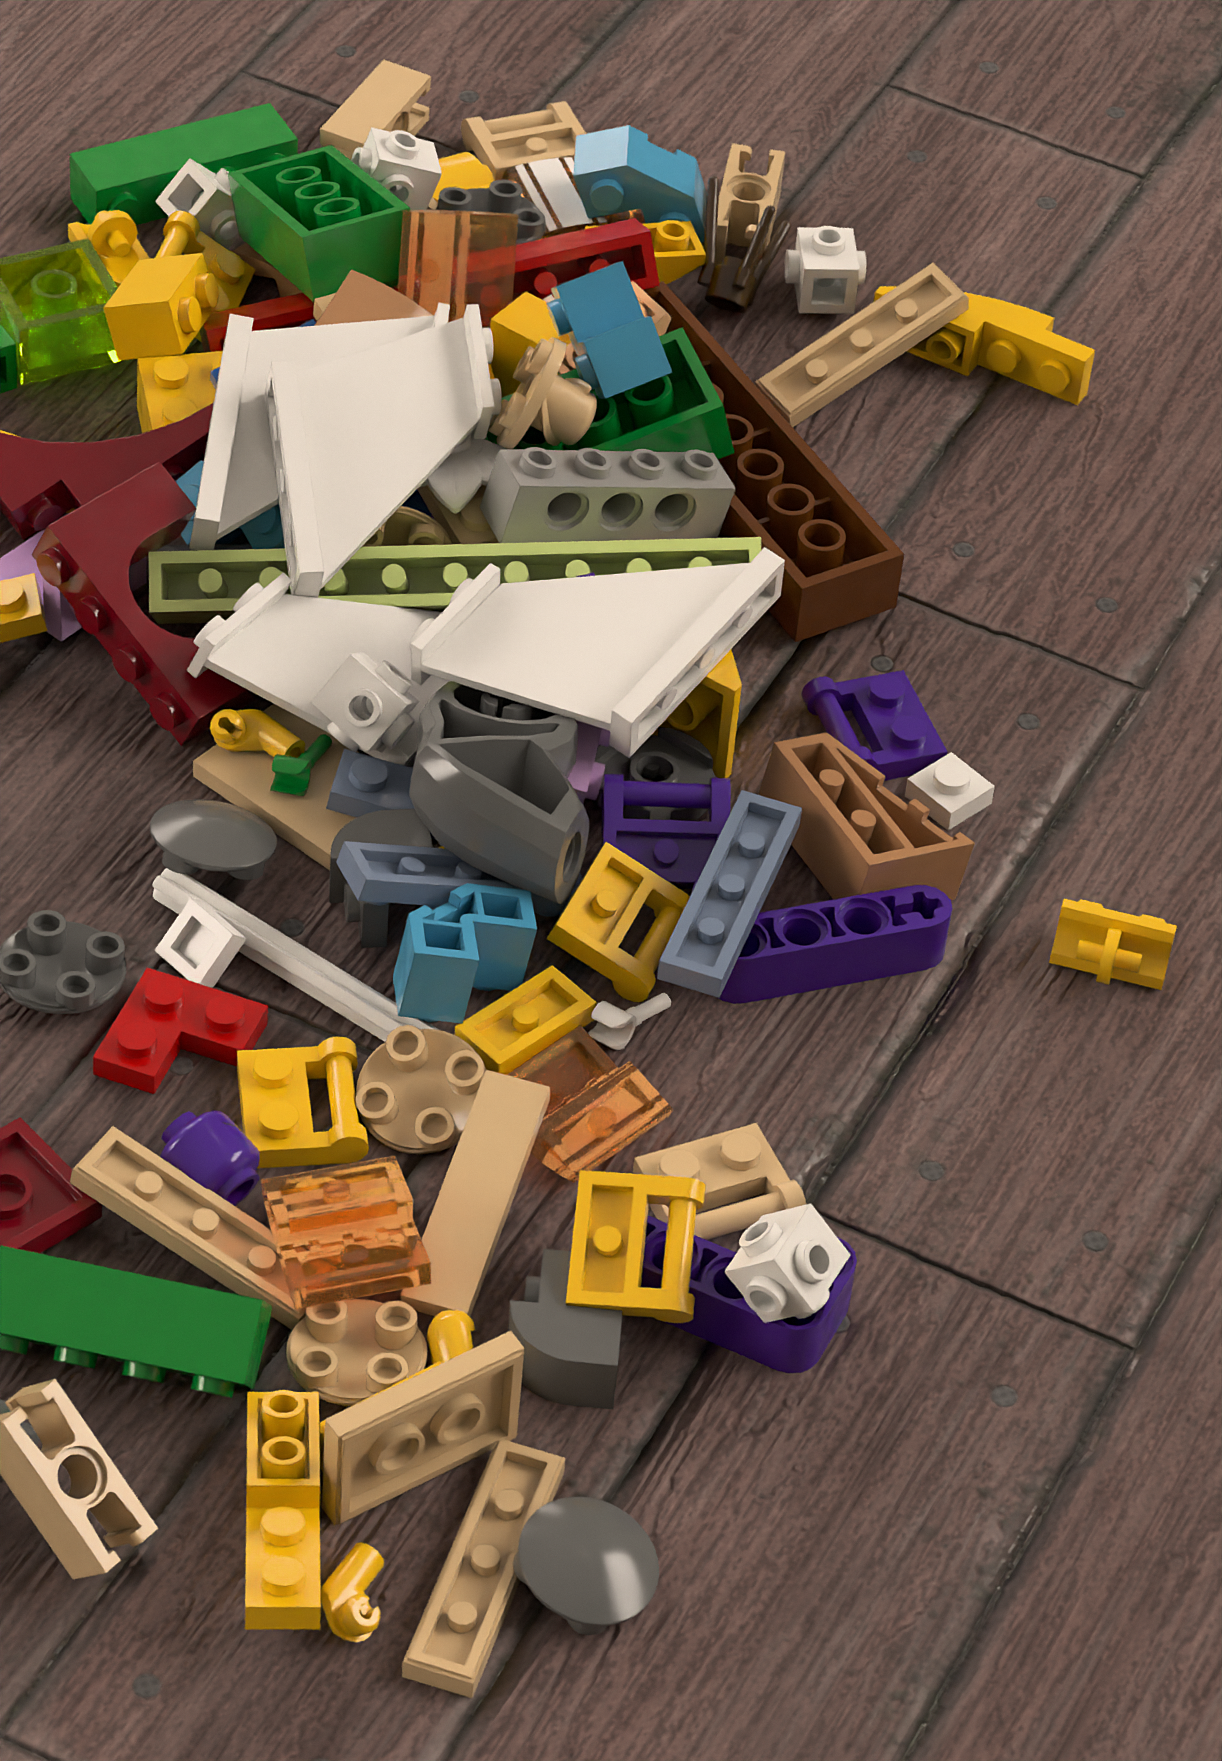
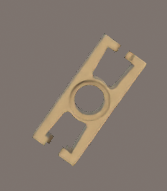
[320,60,431,160]
[715,143,785,267]
[0,1379,158,1579]

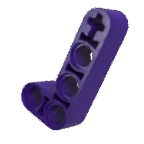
[692,880,953,1004]
[641,1215,857,1374]

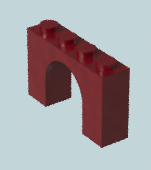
[31,461,261,746]

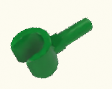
[270,734,332,796]

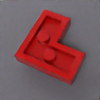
[93,967,268,1094]

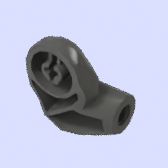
[409,681,589,904]

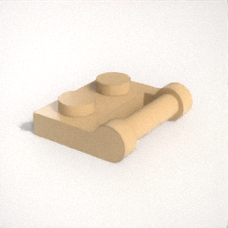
[461,101,586,184]
[633,1123,806,1240]

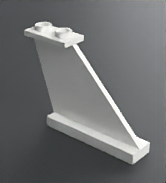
[189,303,450,550]
[265,304,501,598]
[409,547,785,758]
[187,572,450,768]

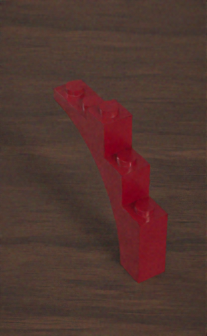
[0,403,214,540]

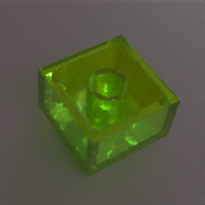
[0,239,125,385]

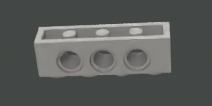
[480,447,736,543]

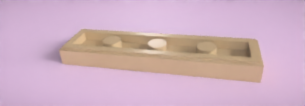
[755,263,969,427]
[401,1070,550,1316]
[70,1126,338,1330]
[402,1438,565,1698]

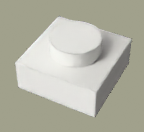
[905,752,995,830]
[155,898,247,988]

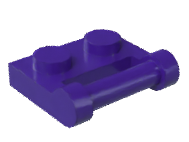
[801,670,947,781]
[601,774,731,889]

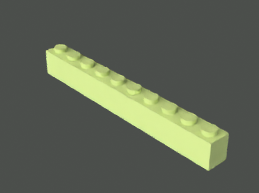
[149,537,761,624]

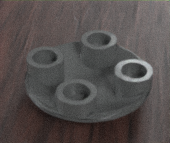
[436,180,546,251]
[150,799,277,880]
[0,910,126,1014]
[513,1497,659,1635]

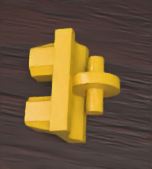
[68,210,150,303]
[1049,899,1177,990]

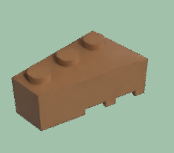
[758,732,975,900]

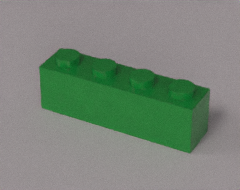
[70,103,298,225]
[0,1245,272,1398]

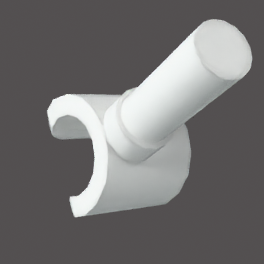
[587,993,671,1050]

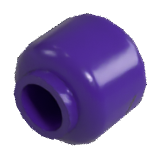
[159,1110,260,1206]

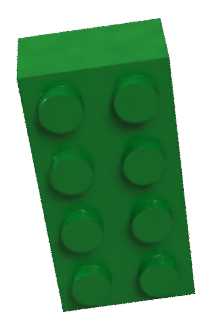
[227,145,420,302]
[484,327,734,459]

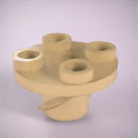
[488,337,597,449]

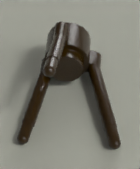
[697,176,791,313]

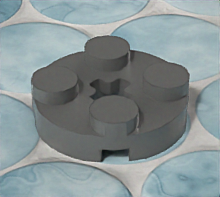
[592,727,716,821]

